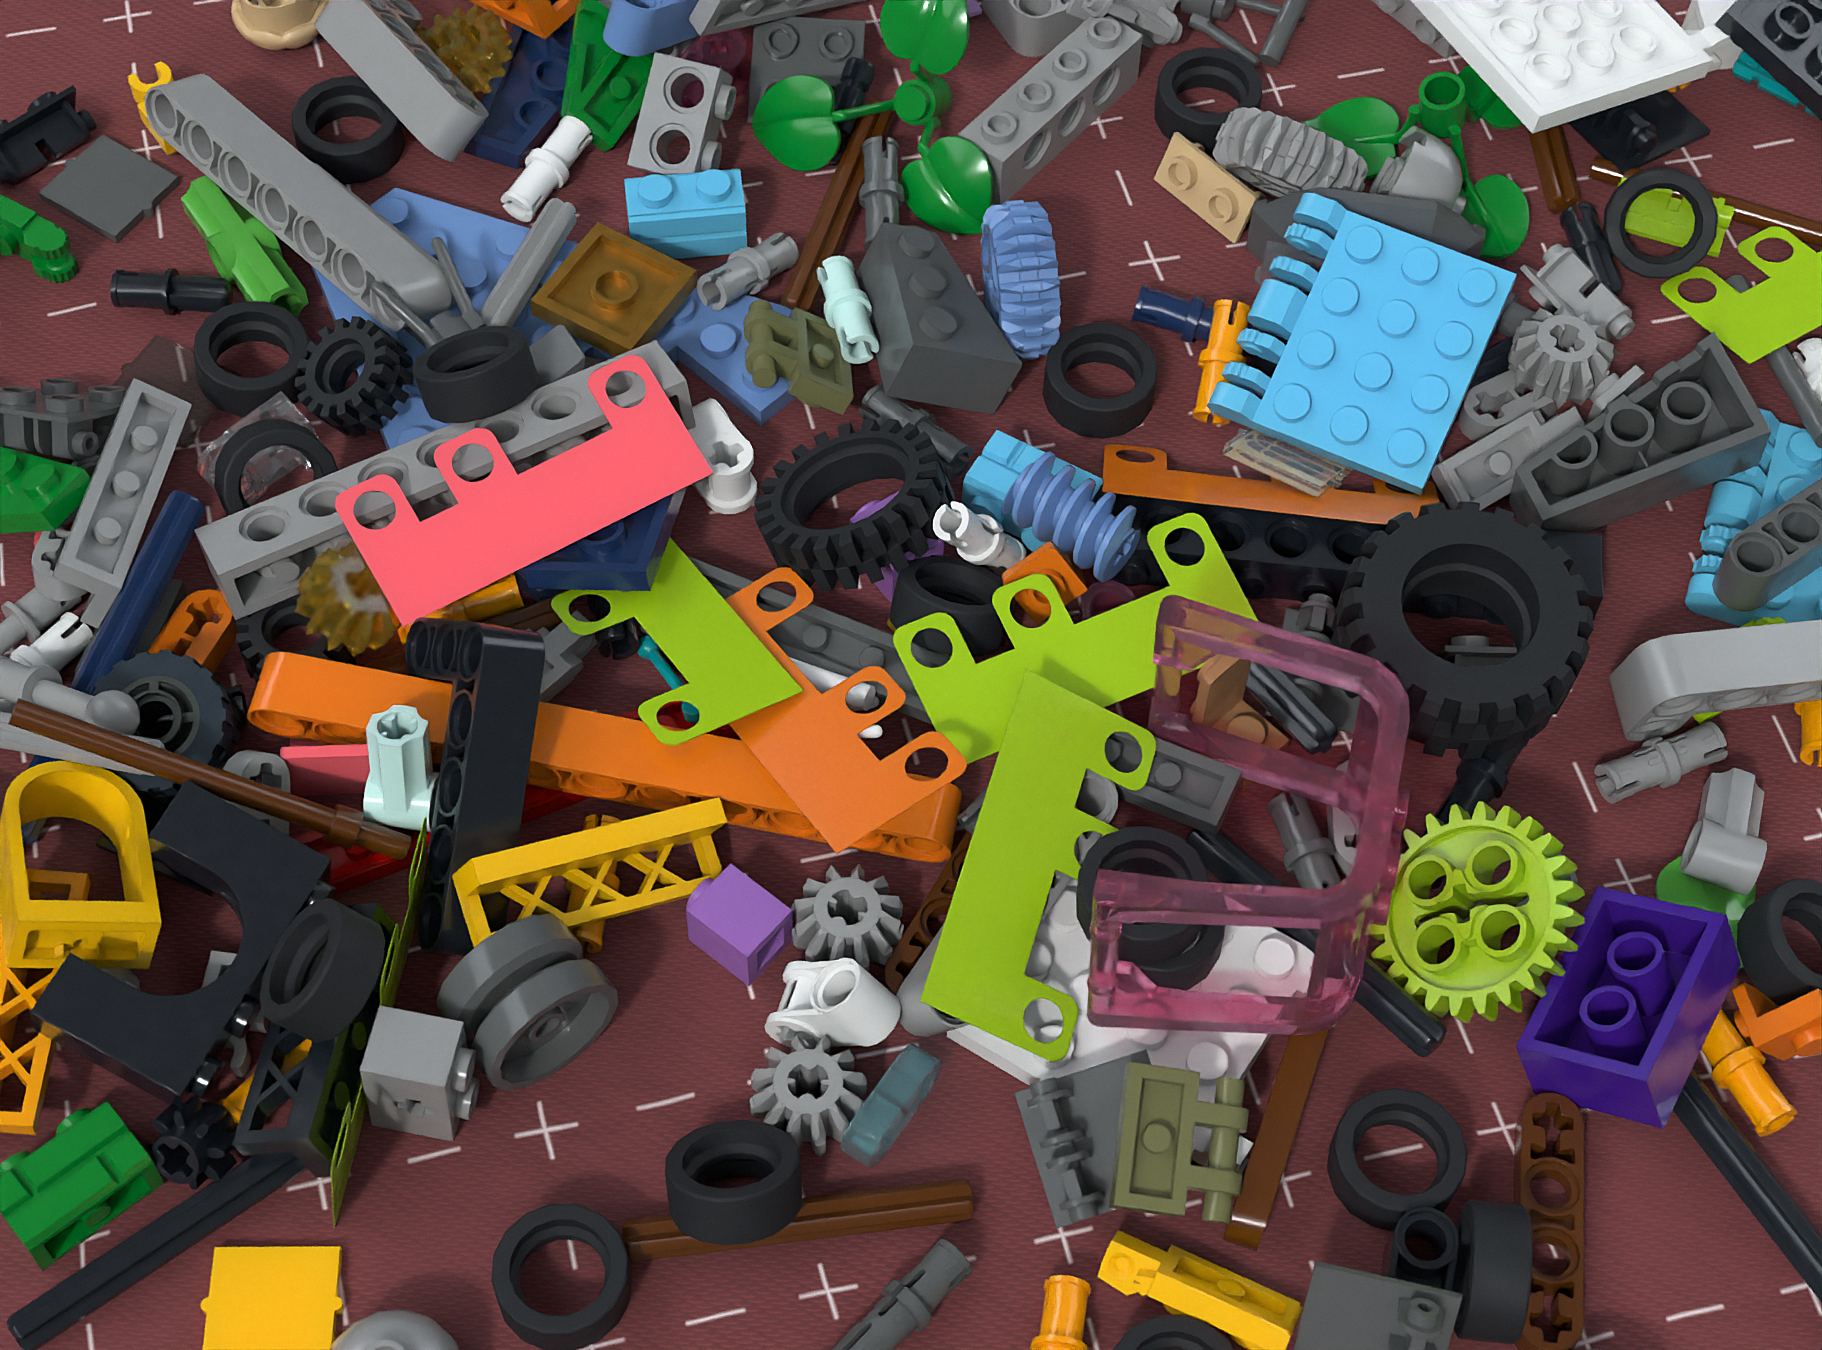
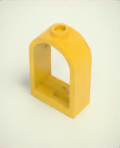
[0,761,162,969]

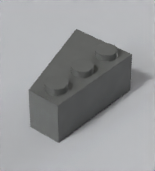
[856,221,1023,415]

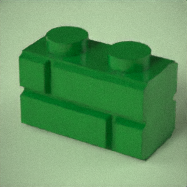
[0,1101,164,1271]

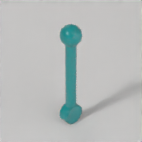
[637,635,700,723]

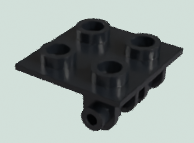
[1567,90,1710,175]

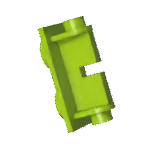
[1618,176,1735,258]

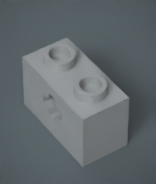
[360,1005,480,1142]

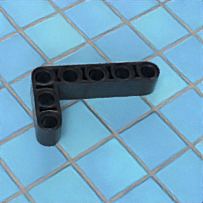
[404,617,545,956]

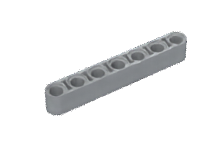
[145,74,451,331]

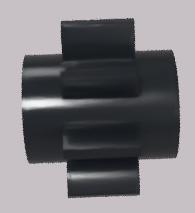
[147,1095,237,1190]

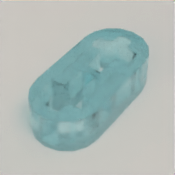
[840,1043,942,1169]

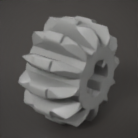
[1508,305,1614,409]
[791,864,904,973]
[749,1034,867,1157]

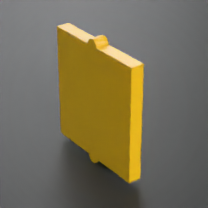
[200,1246,345,1350]

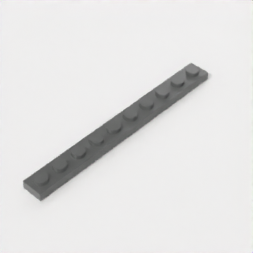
[686,555,1242,837]

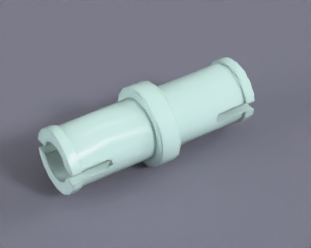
[817,256,879,364]

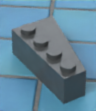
[1509,332,1772,533]

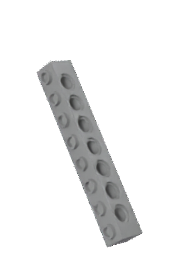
[194,340,696,620]

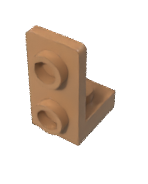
[1187,639,1290,791]

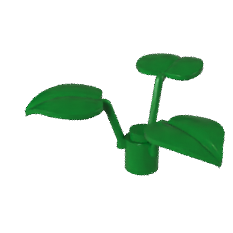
[752,0,993,235]
[1300,65,1529,259]

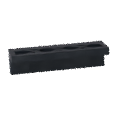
[232,902,401,1178]

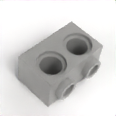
[627,52,736,175]

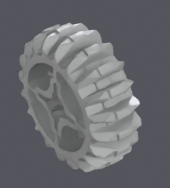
[1212,107,1369,199]

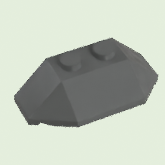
[1246,187,1485,291]

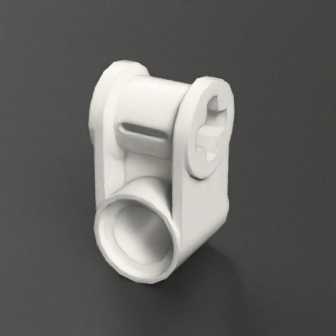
[688,398,757,514]
[764,958,901,1049]

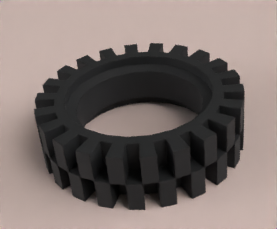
[754,419,955,591]

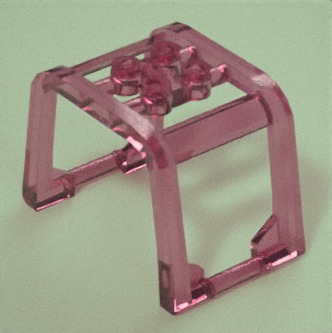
[1087,595,1411,1035]

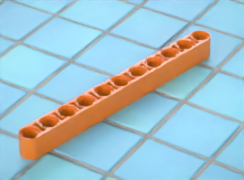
[247,652,963,863]

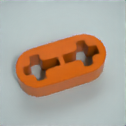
[148,589,238,674]

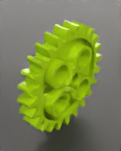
[1365,802,1585,1023]

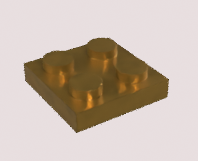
[530,222,697,357]

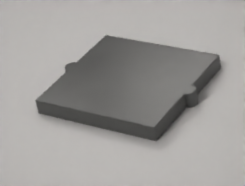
[39,134,180,244]

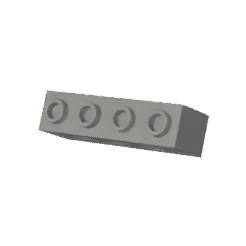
[958,14,1143,205]

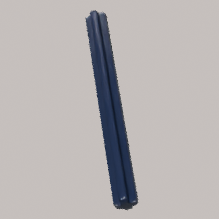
[21,490,205,845]

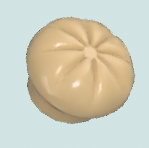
[231,0,330,51]

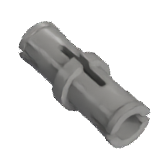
[697,232,799,310]
[1594,721,1728,804]

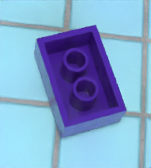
[1516,887,1741,1129]

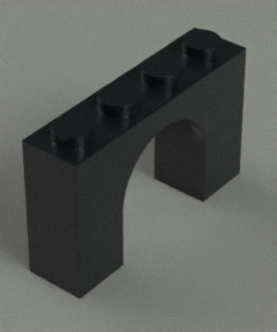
[29,780,336,1107]

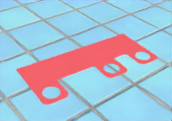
[335,355,713,627]

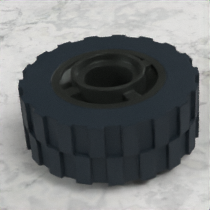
[92,650,240,803]

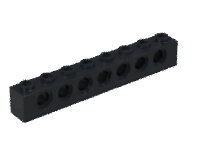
[1096,492,1603,625]

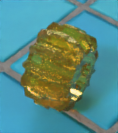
[295,542,402,657]

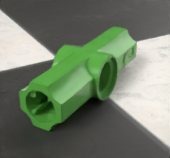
[181,175,309,319]

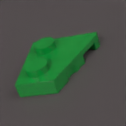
[561,0,658,153]

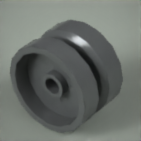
[436,914,619,1091]

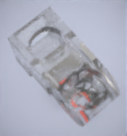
[197,391,319,505]

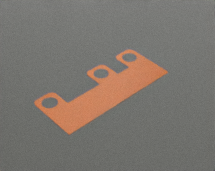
[1102,444,1439,525]
[725,567,967,854]

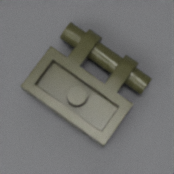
[743,300,854,415]
[1109,1062,1249,1225]

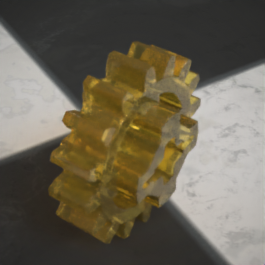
[416,5,513,95]

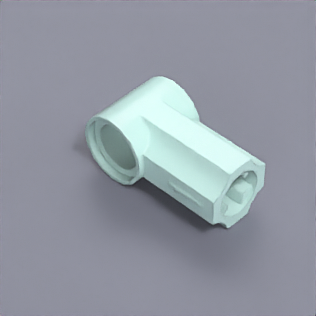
[363,705,439,832]

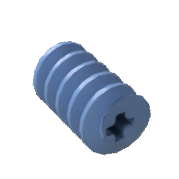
[1001,451,1141,583]

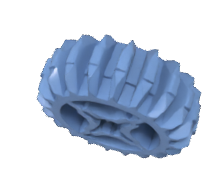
[980,200,1061,361]

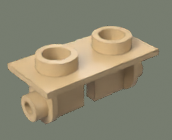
[1154,132,1266,244]

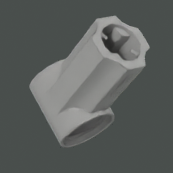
[1680,768,1767,896]

